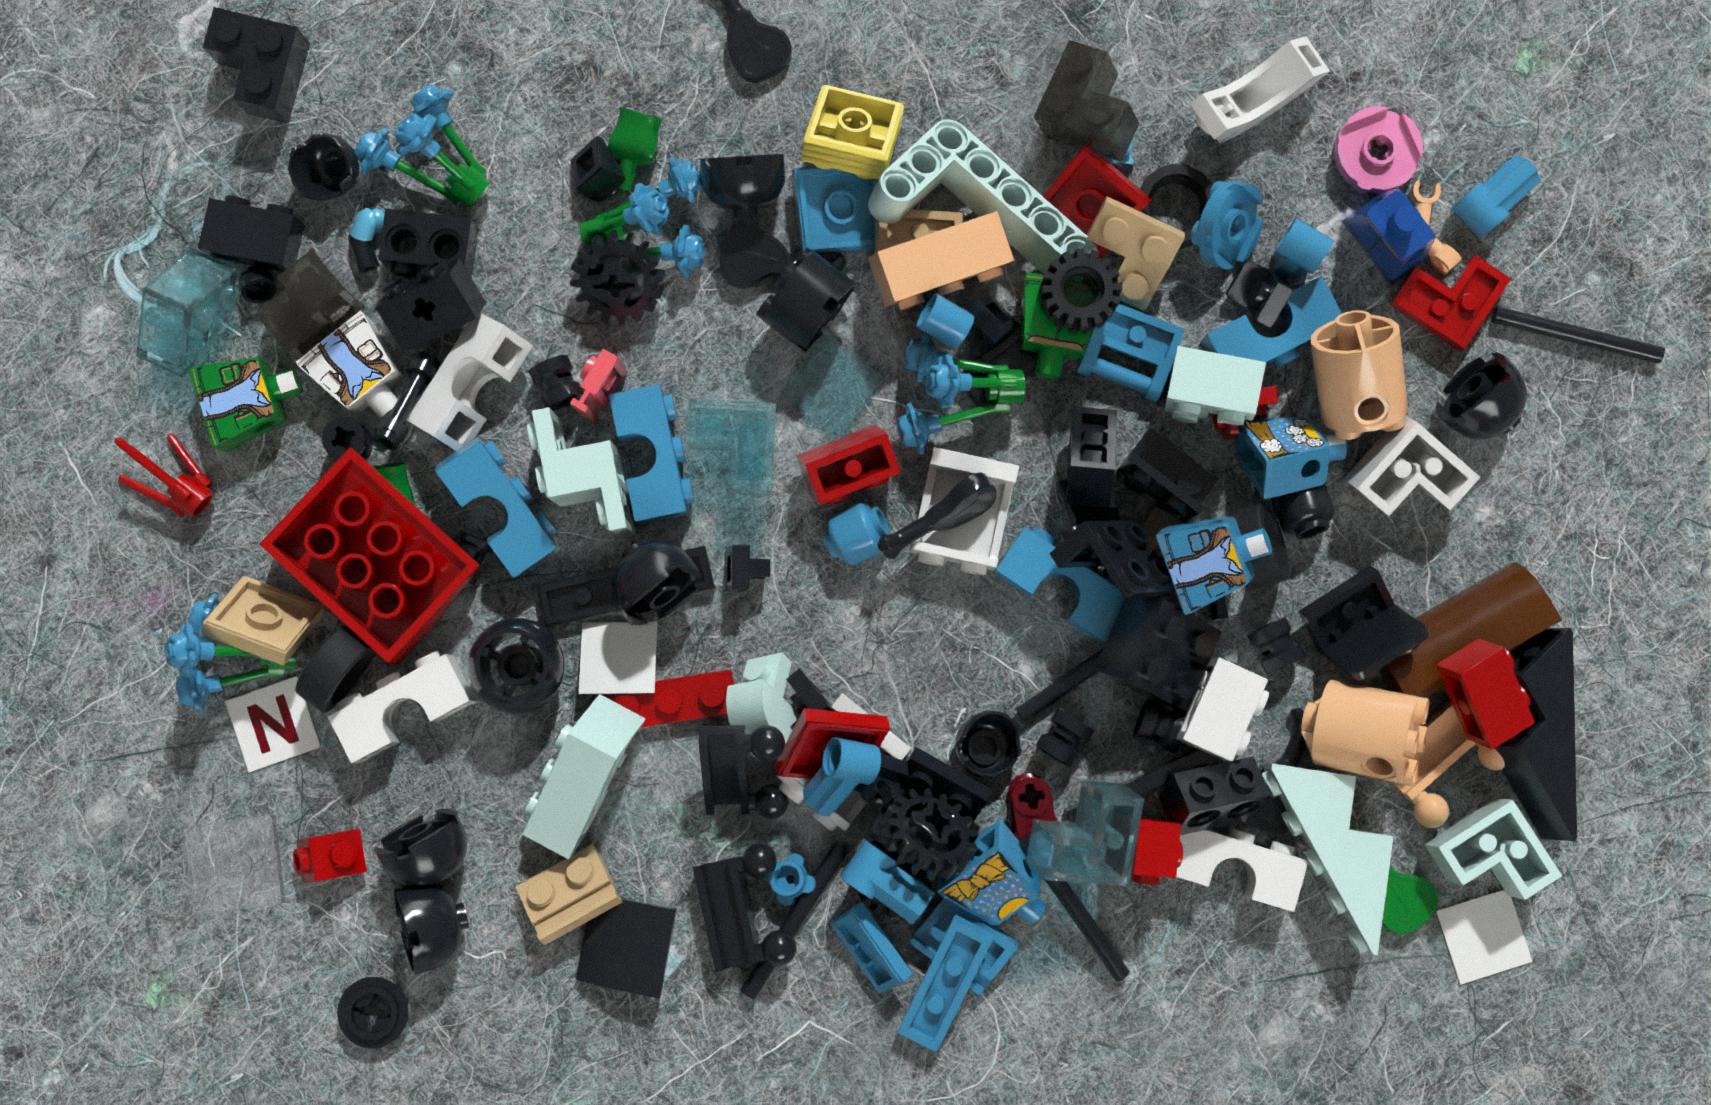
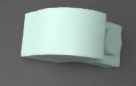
[726,652,800,760]

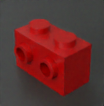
[796,424,901,505]
[1436,639,1535,750]
[1102,814,1183,885]

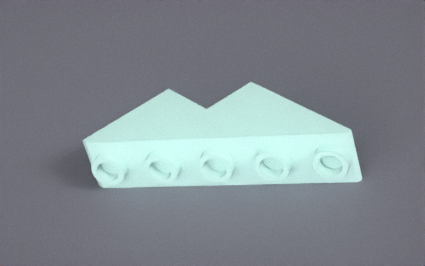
[1262,762,1394,955]

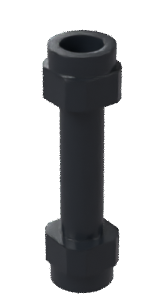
[373,351,440,450]

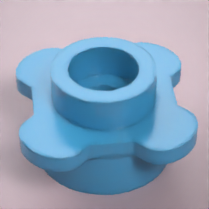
[766,853,816,906]

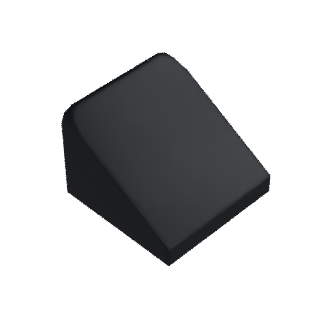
[570,136,626,202]

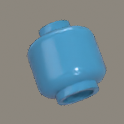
[823,502,891,566]

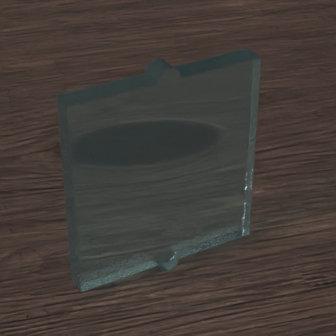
[784,336,885,438]

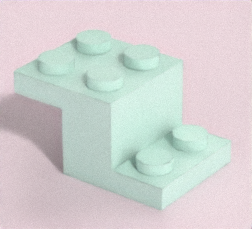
[527,407,636,539]

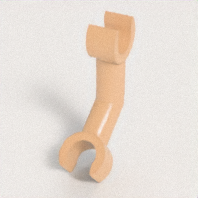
[1409,179,1462,276]

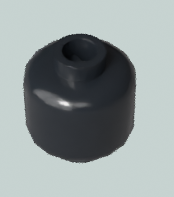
[1271,483,1335,540]

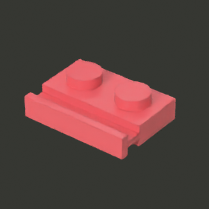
[570,349,628,425]

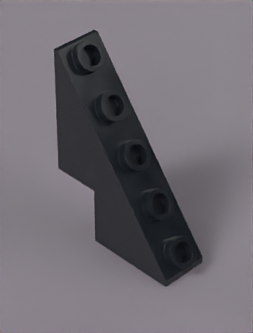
[1495,628,1577,841]

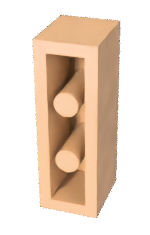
[868,211,1015,310]

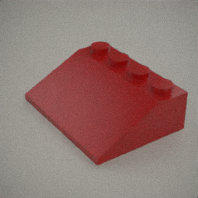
[259,447,481,665]

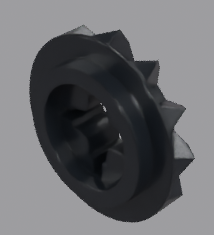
[337,976,409,1048]

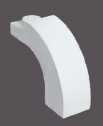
[1190,36,1330,144]

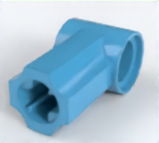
[1451,154,1541,240]
[1272,218,1334,279]
[916,293,974,349]
[803,737,881,816]
[840,839,935,924]

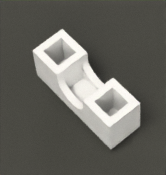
[407,313,533,451]
[327,651,477,764]
[1176,828,1308,912]

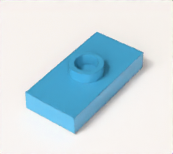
[830,901,913,994]

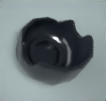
[288,133,359,201]
[955,710,1022,778]

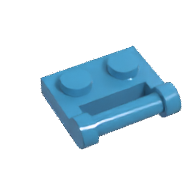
[1076,304,1185,402]

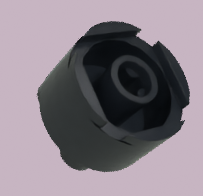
[756,247,856,352]

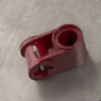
[1008,772,1062,855]

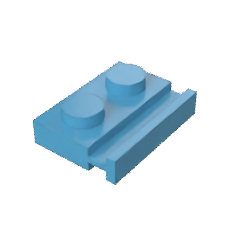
[909,897,1019,996]

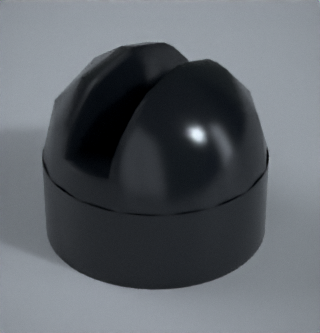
[239,265,277,303]

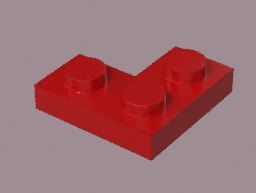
[1389,255,1511,352]

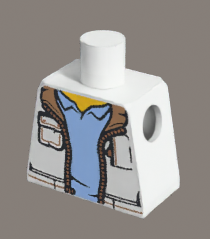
[296,310,403,418]

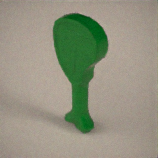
[1350,815,1438,934]

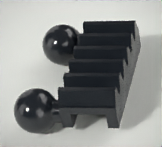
[699,725,789,819]
[693,843,797,972]

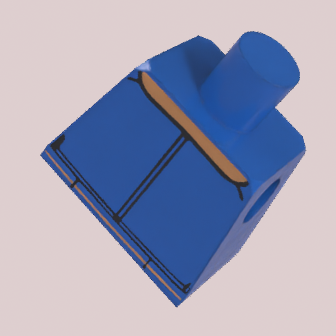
[1341,188,1436,285]

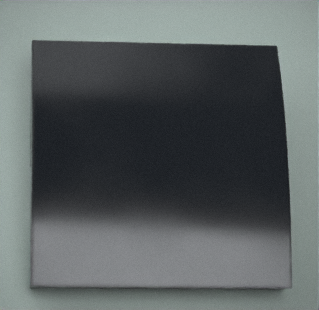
[576,896,677,998]

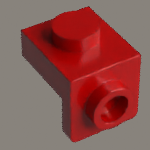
[293,829,367,883]

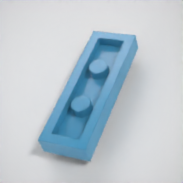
[897,914,995,1053]

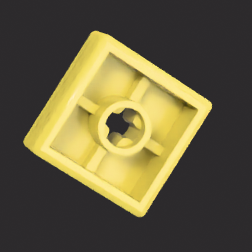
[801,85,904,180]

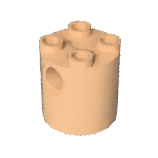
[1311,310,1408,440]
[1301,679,1430,786]

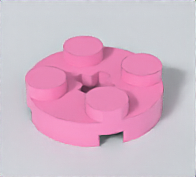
[1334,106,1423,194]

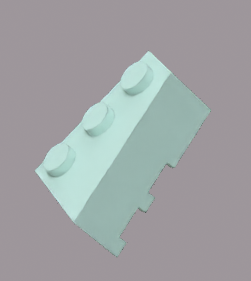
[522,694,646,860]

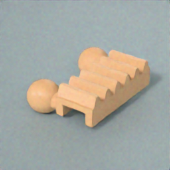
[1392,701,1505,828]

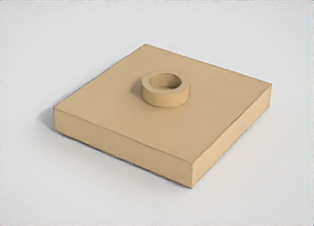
[201,576,324,666]

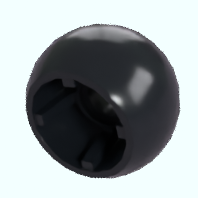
[468,618,564,714]

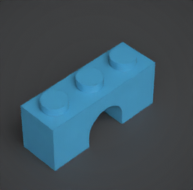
[1200,276,1342,368]
[609,384,695,526]
[435,436,558,578]
[993,526,1126,645]

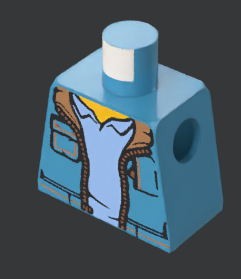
[1156,517,1272,615]

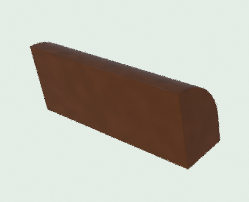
[1380,562,1562,698]

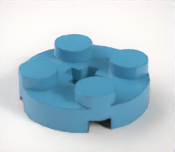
[1191,181,1263,270]

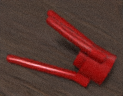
[114,434,215,519]

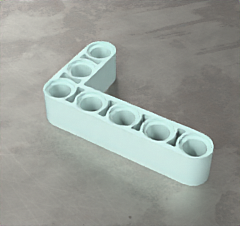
[868,119,1098,282]

